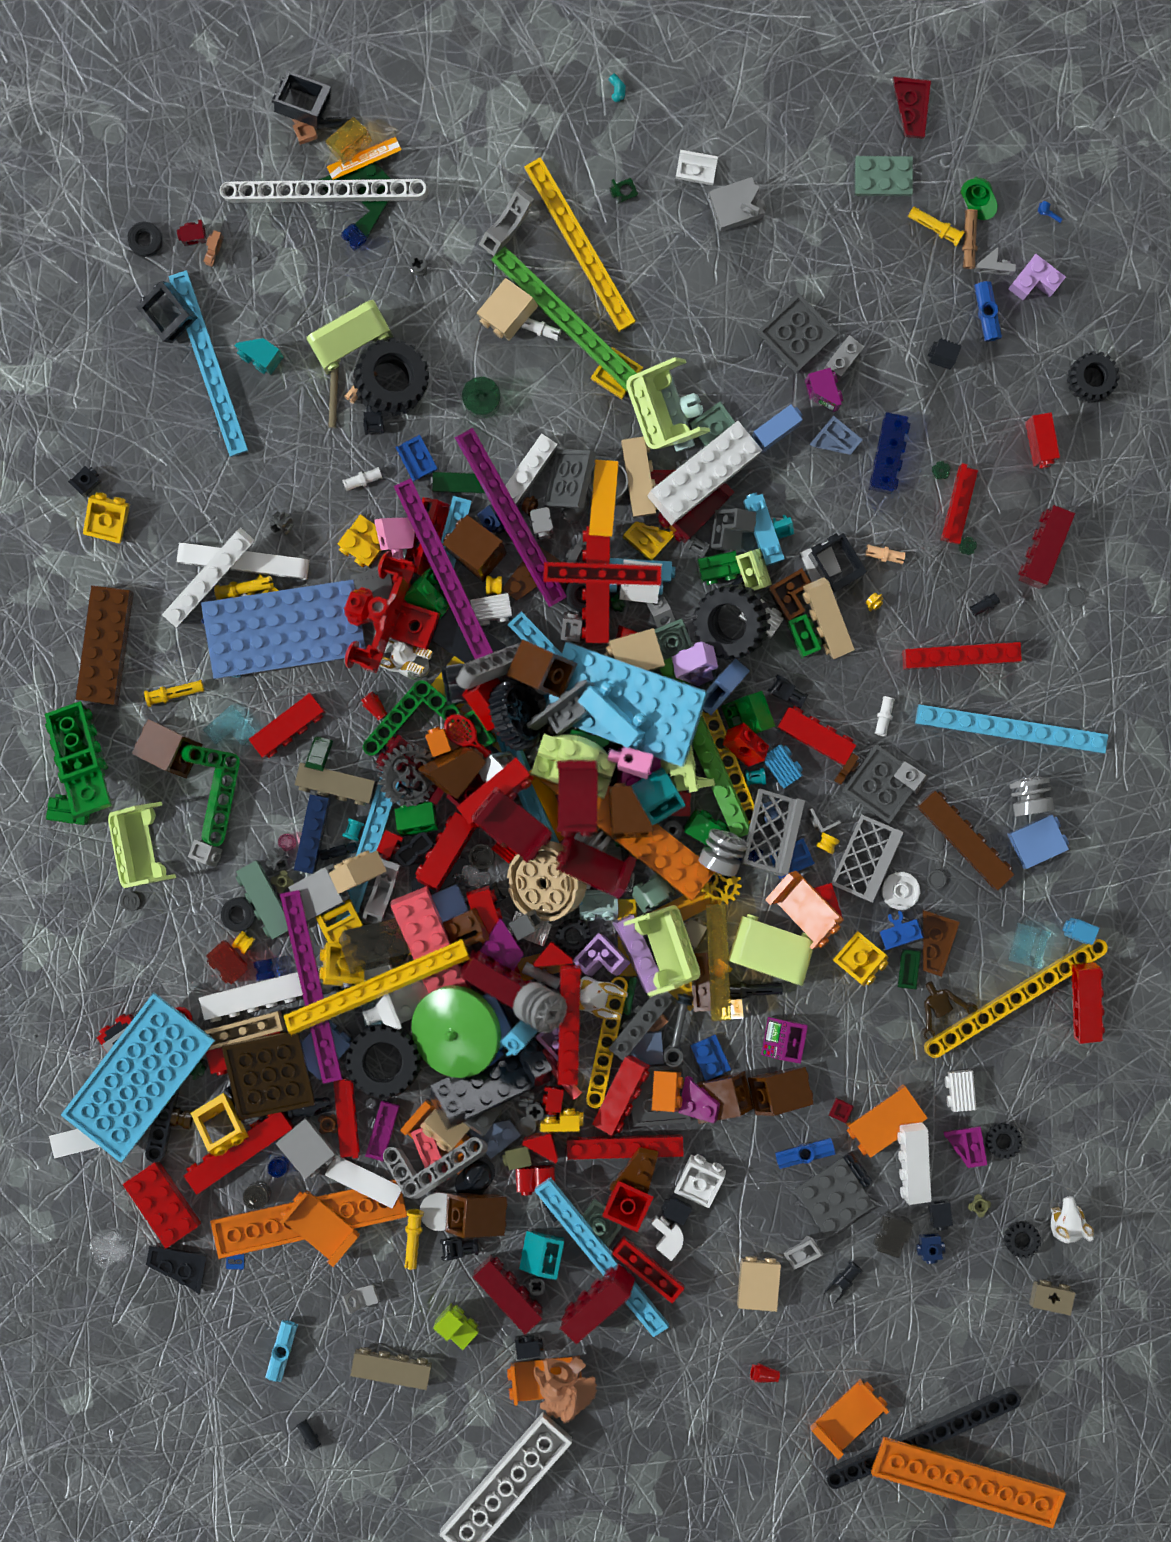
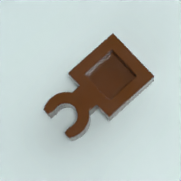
[834,753,859,785]

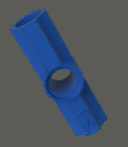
[974,281,1002,342]
[775,1138,835,1169]

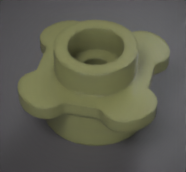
[271,870,294,893]
[968,1194,991,1217]

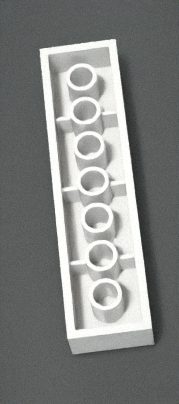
[440,1412,572,1542]

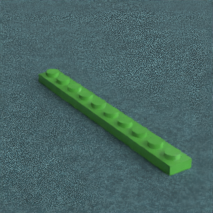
[491,246,637,392]
[660,657,750,837]

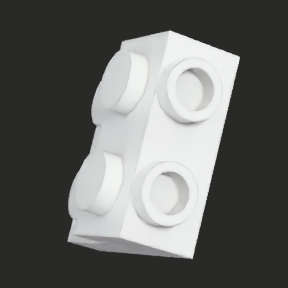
[674,1154,726,1208]

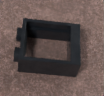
[272,71,331,128]
[136,281,198,343]
[808,533,867,593]

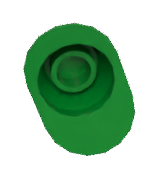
[961,176,998,220]

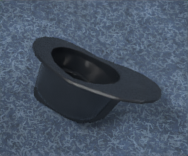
[455,1157,495,1194]

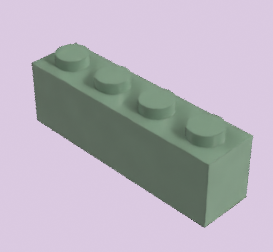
[236,860,288,939]

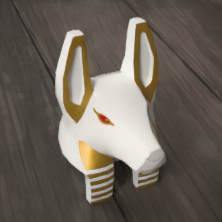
[380,639,433,680]
[580,976,628,1020]
[1051,1196,1094,1243]

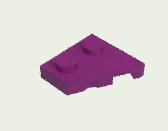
[480,918,524,971]
[678,1076,720,1124]
[944,1126,987,1168]

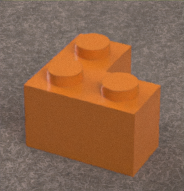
[425,721,469,758]

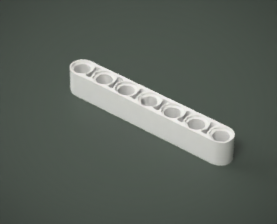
[176,543,310,580]

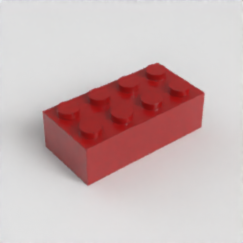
[122,1161,201,1249]

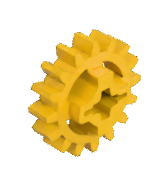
[701,872,742,905]

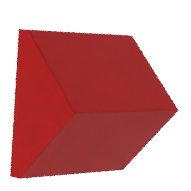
[534,941,573,967]
[522,1132,558,1163]
[602,1180,653,1232]

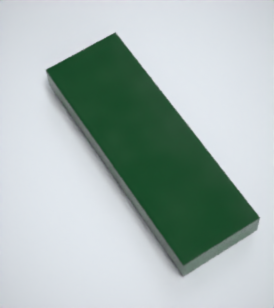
[432,472,486,494]

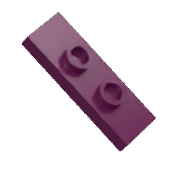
[365,1100,400,1162]

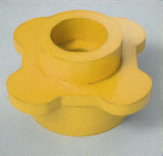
[865,593,884,612]

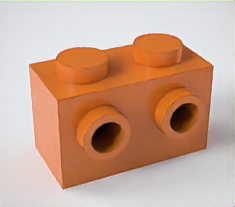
[652,1071,684,1112]

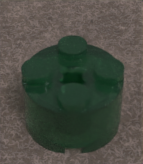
[462,377,501,419]

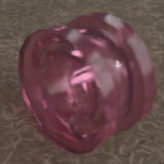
[278,834,296,851]

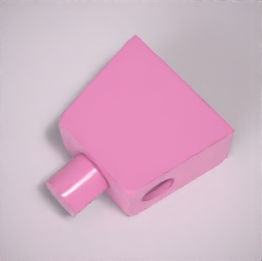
[375,518,415,560]
[607,747,653,779]

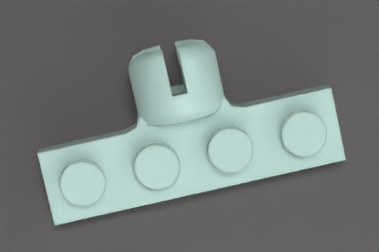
[661,374,703,452]

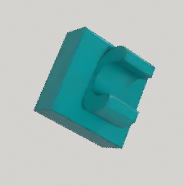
[773,515,794,539]

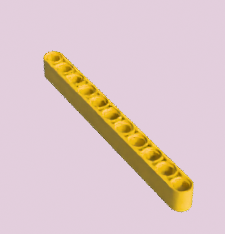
[924,939,1108,1058]

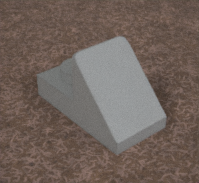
[974,247,1016,276]
[784,1236,823,1269]

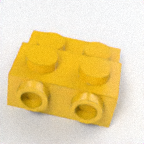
[83,493,130,544]
[337,514,382,568]
[833,931,889,987]
[319,943,365,986]
[540,1108,583,1132]

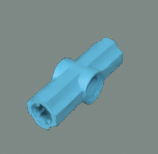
[265,1320,298,1382]

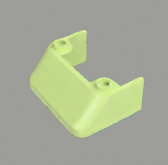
[306,300,393,375]
[626,357,710,449]
[108,802,176,888]
[624,905,700,996]

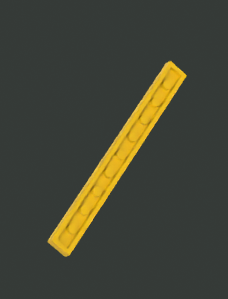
[524,157,636,332]
[284,940,470,1035]

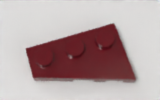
[892,76,931,139]

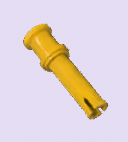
[908,206,965,247]
[214,576,274,600]
[144,680,204,707]
[404,1209,424,1270]

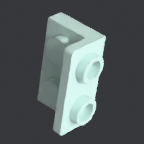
[579,890,618,921]

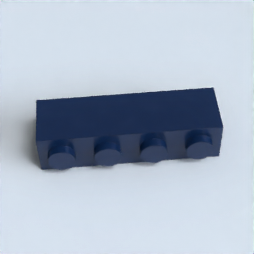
[294,795,331,874]

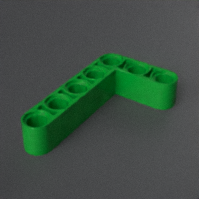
[363,680,460,756]
[181,745,240,846]

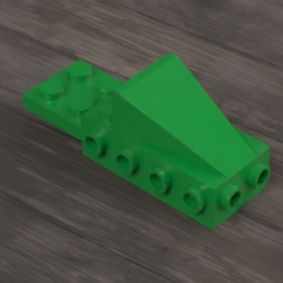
[45,701,112,819]

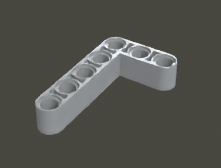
[456,643,548,695]
[383,1138,488,1199]

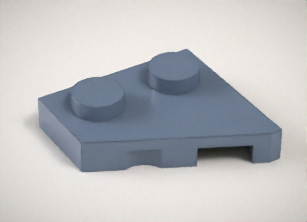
[810,416,863,455]
[469,1119,521,1159]

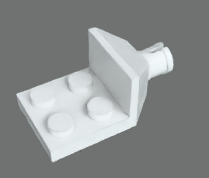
[362,979,428,1029]

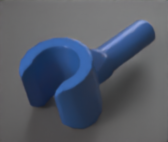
[1038,201,1062,223]

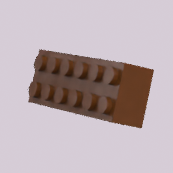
[75,585,134,706]

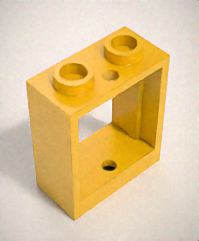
[191,1093,249,1156]

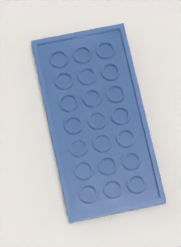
[201,580,366,679]

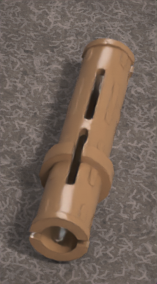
[962,209,978,269]

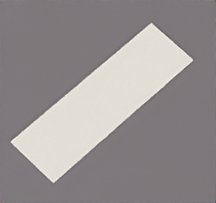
[49,1129,100,1158]
[325,1154,401,1208]

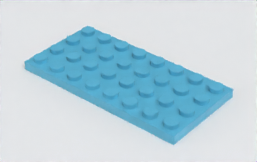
[545,642,708,767]
[61,993,215,1163]

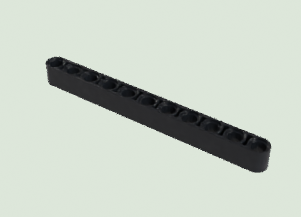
[825,1387,1021,1489]

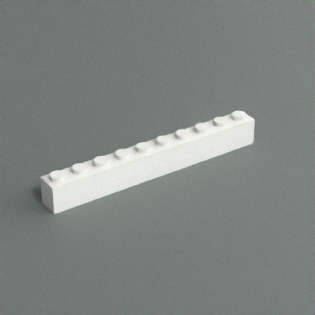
[199,949,392,1022]

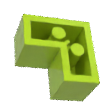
[433,1303,479,1350]

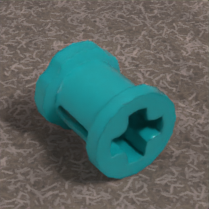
[744,768,766,787]
[342,818,364,842]

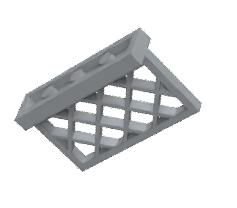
[741,789,805,876]
[831,814,904,903]

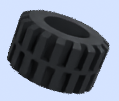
[1067,351,1120,403]

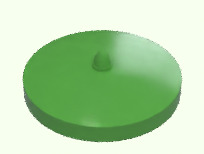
[411,985,501,1078]

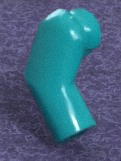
[608,73,626,103]

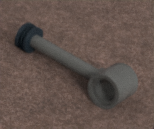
[663,993,693,1067]

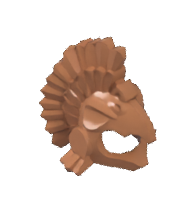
[534,1357,597,1424]

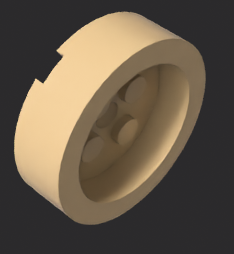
[507,841,587,921]

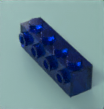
[868,412,911,494]

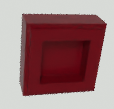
[828,1098,854,1123]

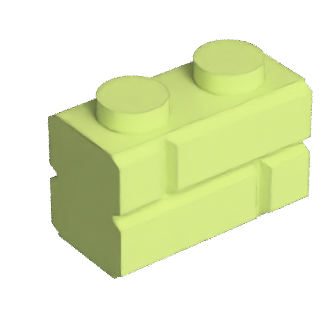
[735,548,772,591]

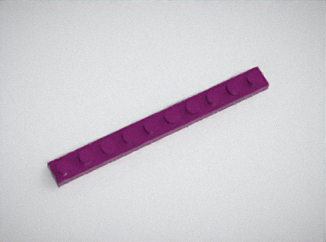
[455,428,567,607]
[394,478,493,660]
[280,890,343,1084]

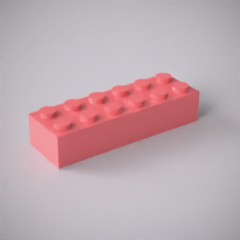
[391,886,472,994]

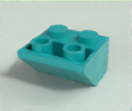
[234,338,284,375]
[631,767,686,826]
[519,1230,564,1280]

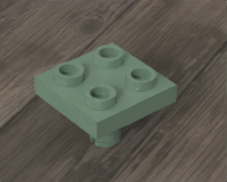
[655,618,693,660]
[582,1198,622,1248]

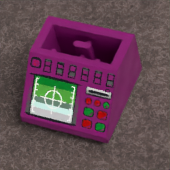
[805,367,843,412]
[761,1017,808,1064]

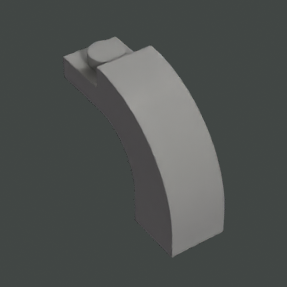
[479,188,534,256]
[362,859,400,928]

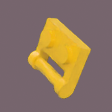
[315,899,366,944]

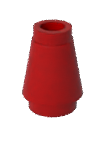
[361,691,387,720]
[750,1363,780,1383]

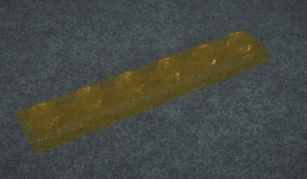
[706,904,732,1021]

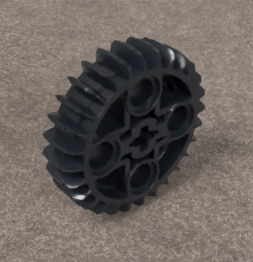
[488,679,543,751]

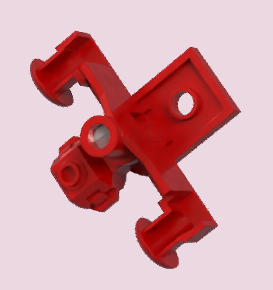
[344,551,440,674]

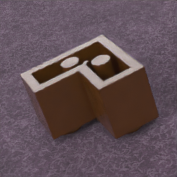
[768,568,811,622]

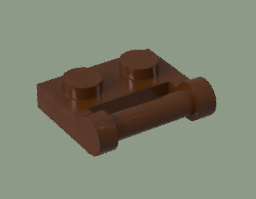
[442,908,489,948]

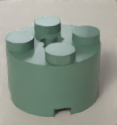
[632,874,676,914]

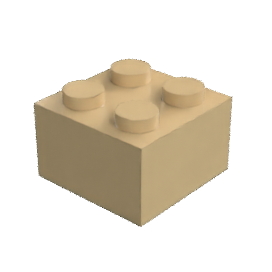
[329,850,387,894]

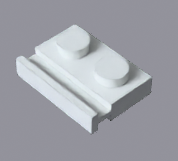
[675,150,718,185]

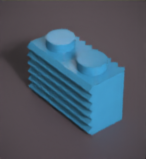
[763,744,803,789]
[1063,918,1099,945]

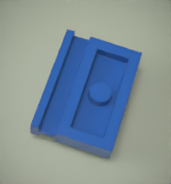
[395,435,438,482]
[769,838,815,879]
[690,1034,731,1081]

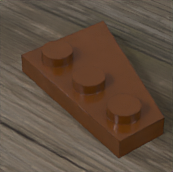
[502,545,563,601]
[923,910,960,977]
[609,1147,658,1194]

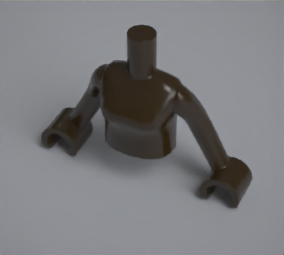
[921,981,978,1040]

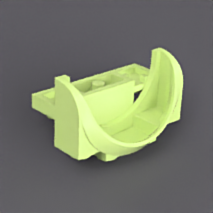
[661,713,715,792]
[531,734,616,799]

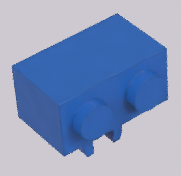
[880,911,924,950]

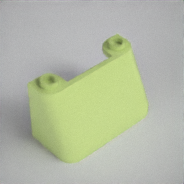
[728,914,813,986]

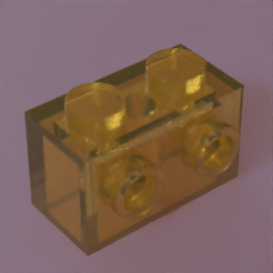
[325,116,372,165]

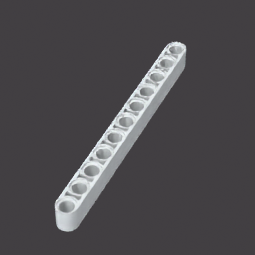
[220,179,429,203]

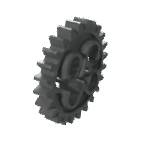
[377,744,435,807]

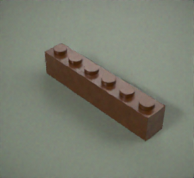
[916,791,1014,891]

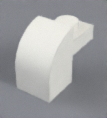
[651,1215,683,1261]

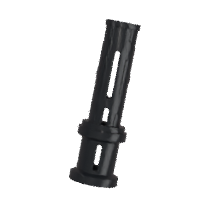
[724,982,783,1000]

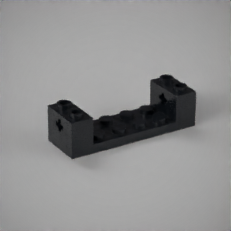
[429,1037,553,1130]

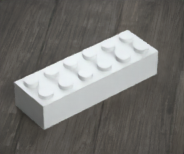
[647,421,762,526]

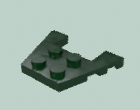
[319,162,390,238]

